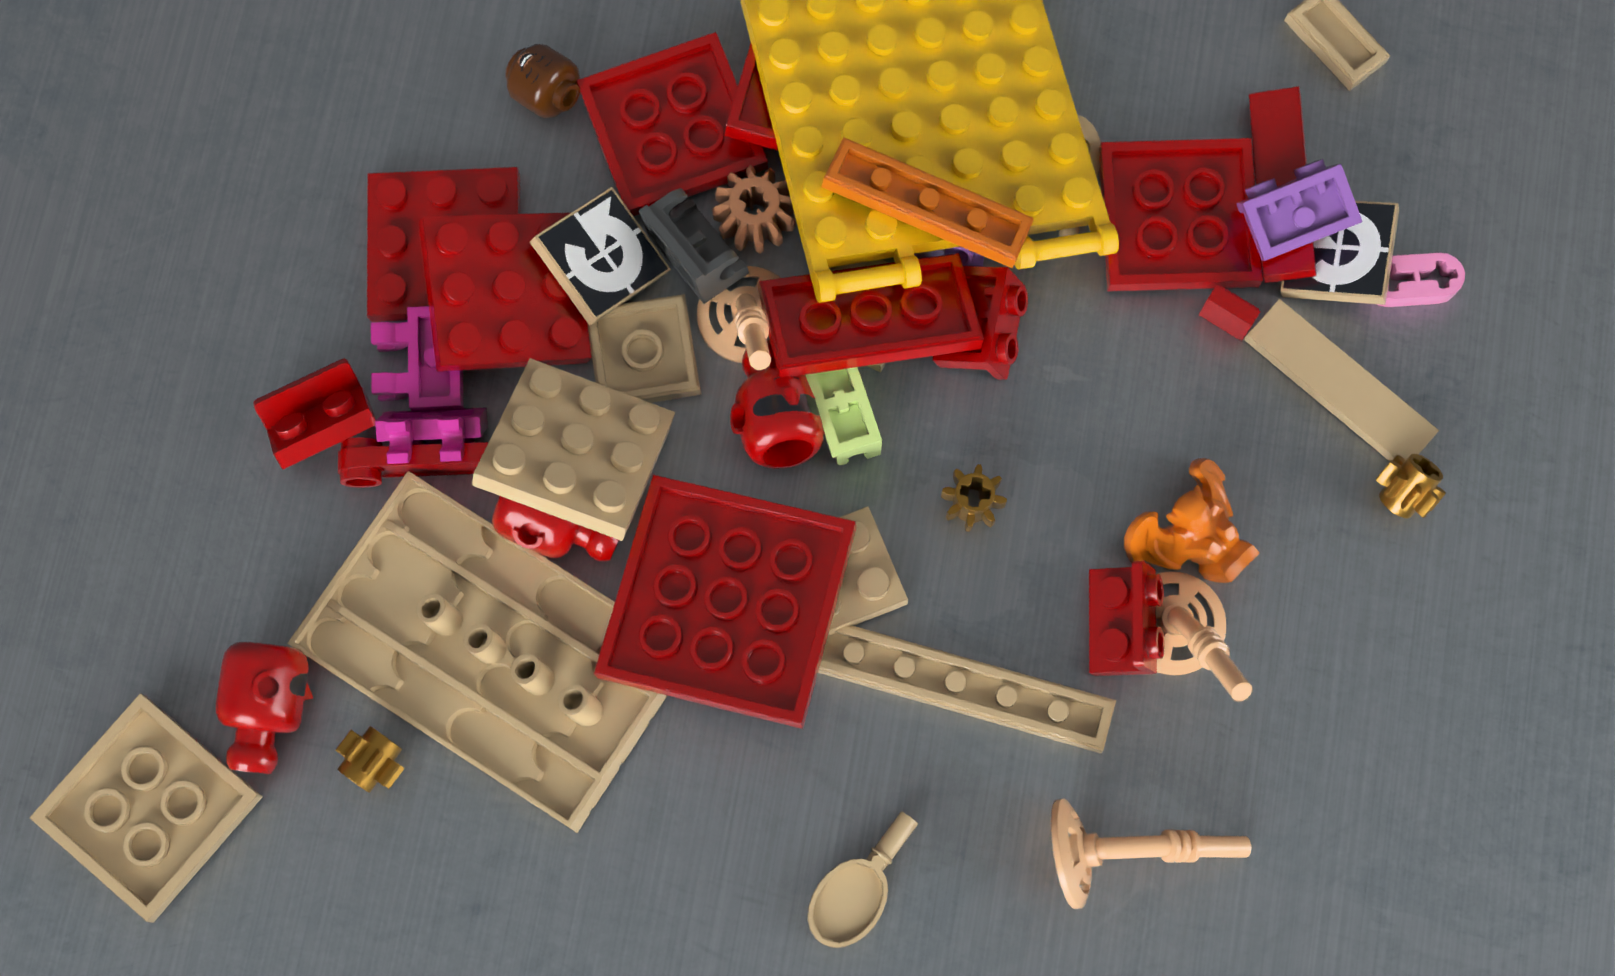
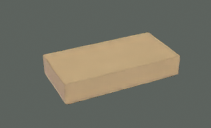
[1284,0,1390,91]

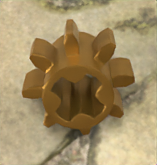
[1376,454,1446,518]
[941,464,1007,532]
[335,726,405,793]

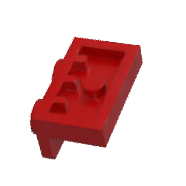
[932,266,1028,380]
[253,358,376,470]
[1089,560,1164,676]

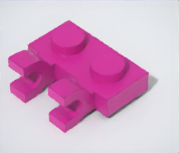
[371,306,464,412]
[375,407,488,464]

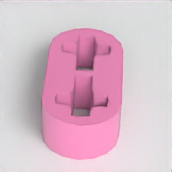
[1376,253,1465,307]

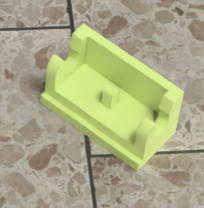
[806,367,882,465]

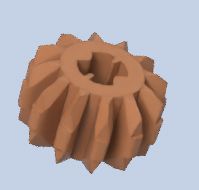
[712,165,795,254]

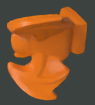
[1124,458,1260,583]

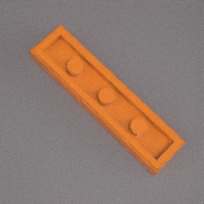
[822,137,1034,269]

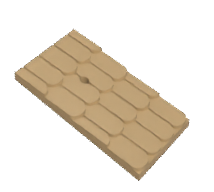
[287,471,667,833]

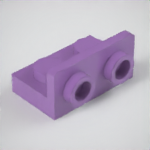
[1236,159,1363,261]

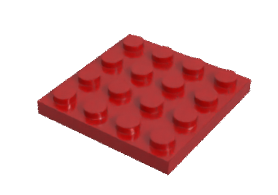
[594,475,857,729]

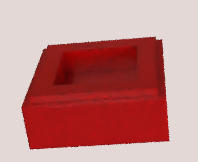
[1199,285,1261,341]

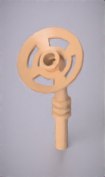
[697,266,780,370]
[1156,571,1252,701]
[1051,798,1252,909]

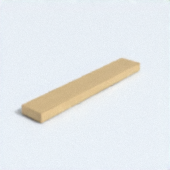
[818,625,1116,753]

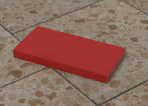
[758,253,984,377]

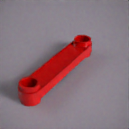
[338,437,489,488]

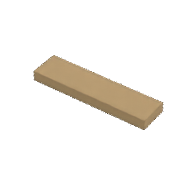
[1244,299,1439,461]

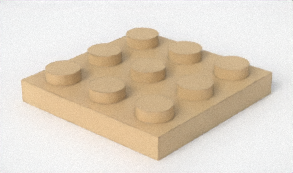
[472,358,675,541]
[29,693,263,923]

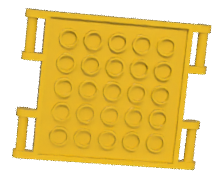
[740,0,1119,303]

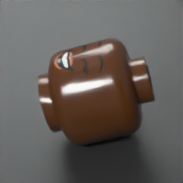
[506,44,580,118]

